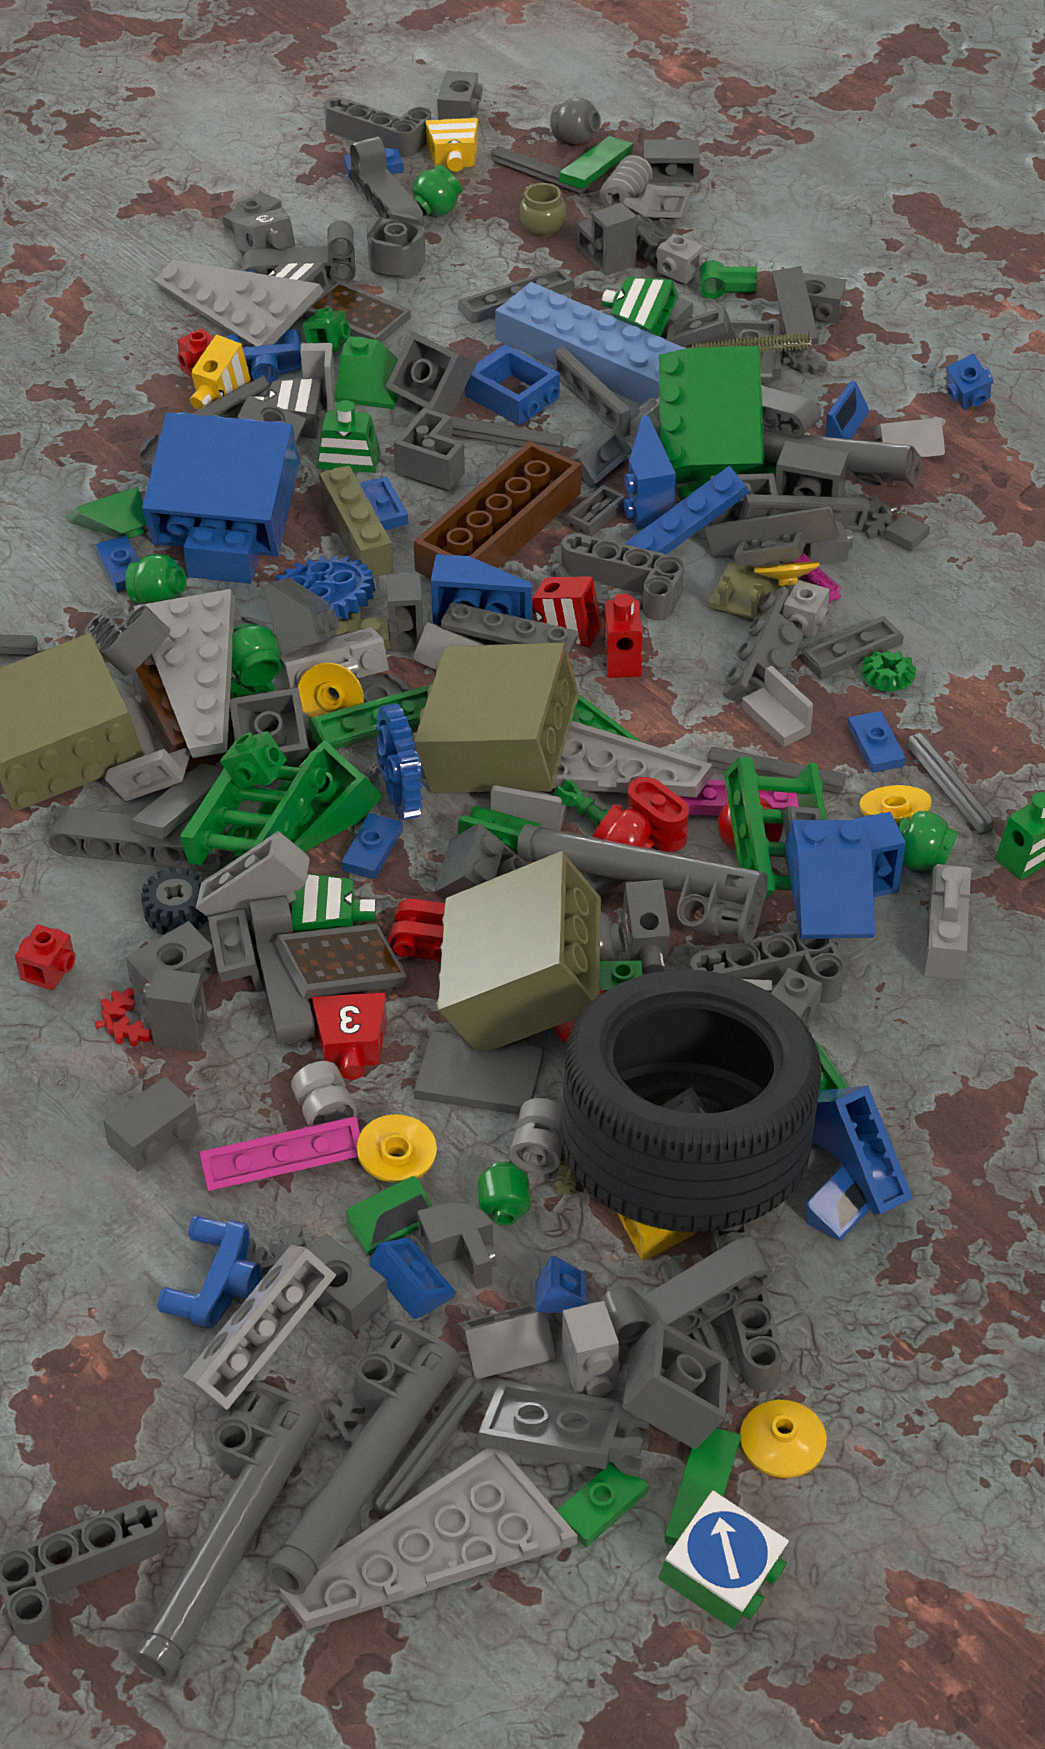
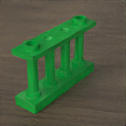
[180,751,326,865]
[724,757,827,900]

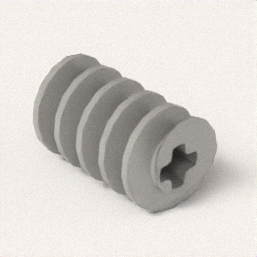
[600,155,653,209]

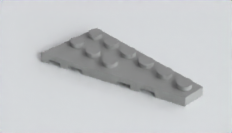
[154,259,324,347]
[134,589,235,758]
[279,1448,578,1630]

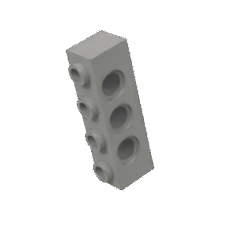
[183,1244,336,1410]

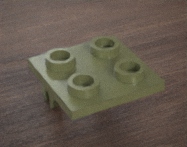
[707,561,790,619]

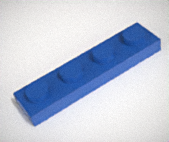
[625,466,750,554]

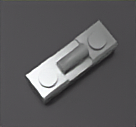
[280,627,389,689]
[196,831,310,922]
[924,864,971,980]

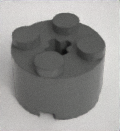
[367,213,426,279]

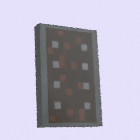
[305,280,411,342]
[275,923,407,999]

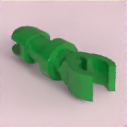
[553,779,608,827]

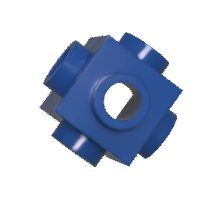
[946,354,994,410]

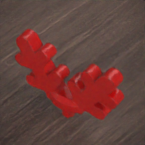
[95,988,152,1046]

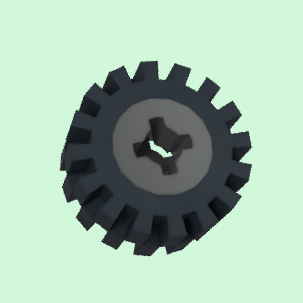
[141,868,207,935]

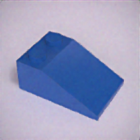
[624,415,676,530]
[431,554,532,626]
[784,820,875,939]

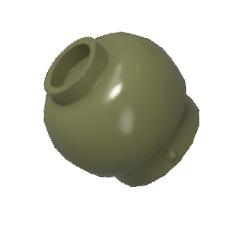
[519,183,567,237]

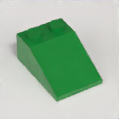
[254,740,384,852]

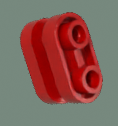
[627,777,689,852]
[388,899,445,962]

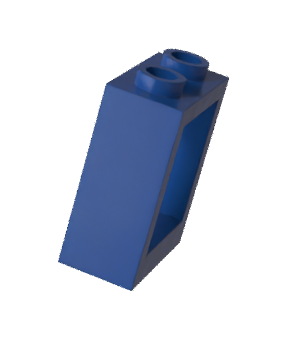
[465,344,560,426]

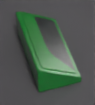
[345,1176,432,1255]

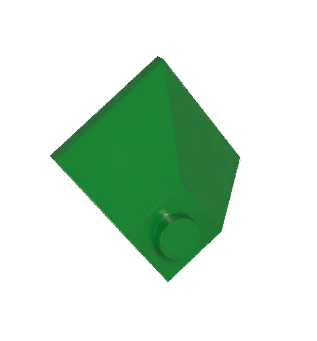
[335,336,400,409]
[67,487,147,540]

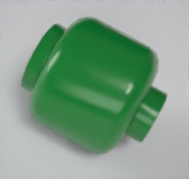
[477,1162,531,1226]

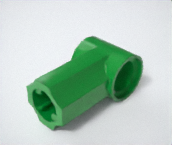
[699,260,757,299]

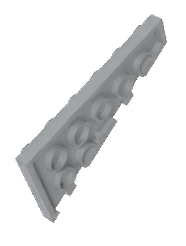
[553,721,713,797]

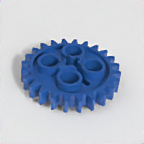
[270,555,376,619]
[376,703,423,820]

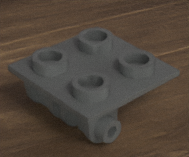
[636,215,687,264]

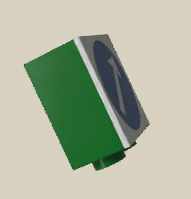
[658,1490,789,1630]

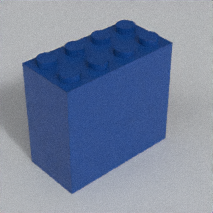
[142,412,300,557]

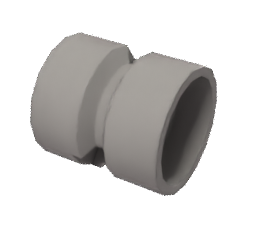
[291,1061,357,1127]
[509,1098,563,1174]

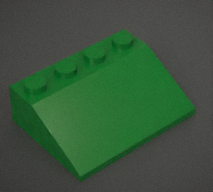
[659,346,764,484]

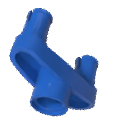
[225,329,302,384]
[157,1215,262,1328]

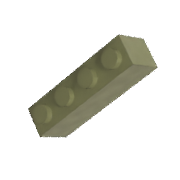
[319,466,394,578]

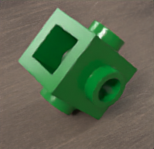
[302,307,350,353]
[220,731,287,789]

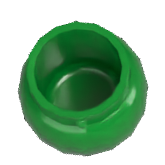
[412,164,463,217]
[125,554,187,604]
[231,623,282,687]
[898,811,958,872]

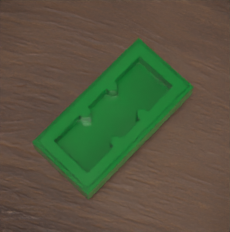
[556,1462,649,1548]

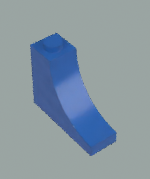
[812,1085,913,1214]

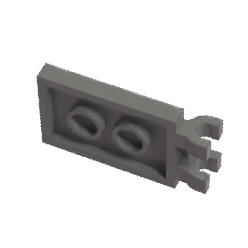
[730,320,781,388]
[478,1380,651,1477]

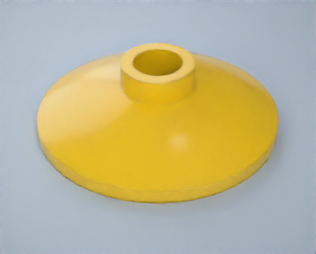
[754,562,820,586]
[298,663,364,718]
[859,785,932,825]
[357,1114,437,1183]
[740,1400,827,1478]

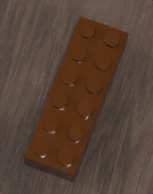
[414,441,582,579]

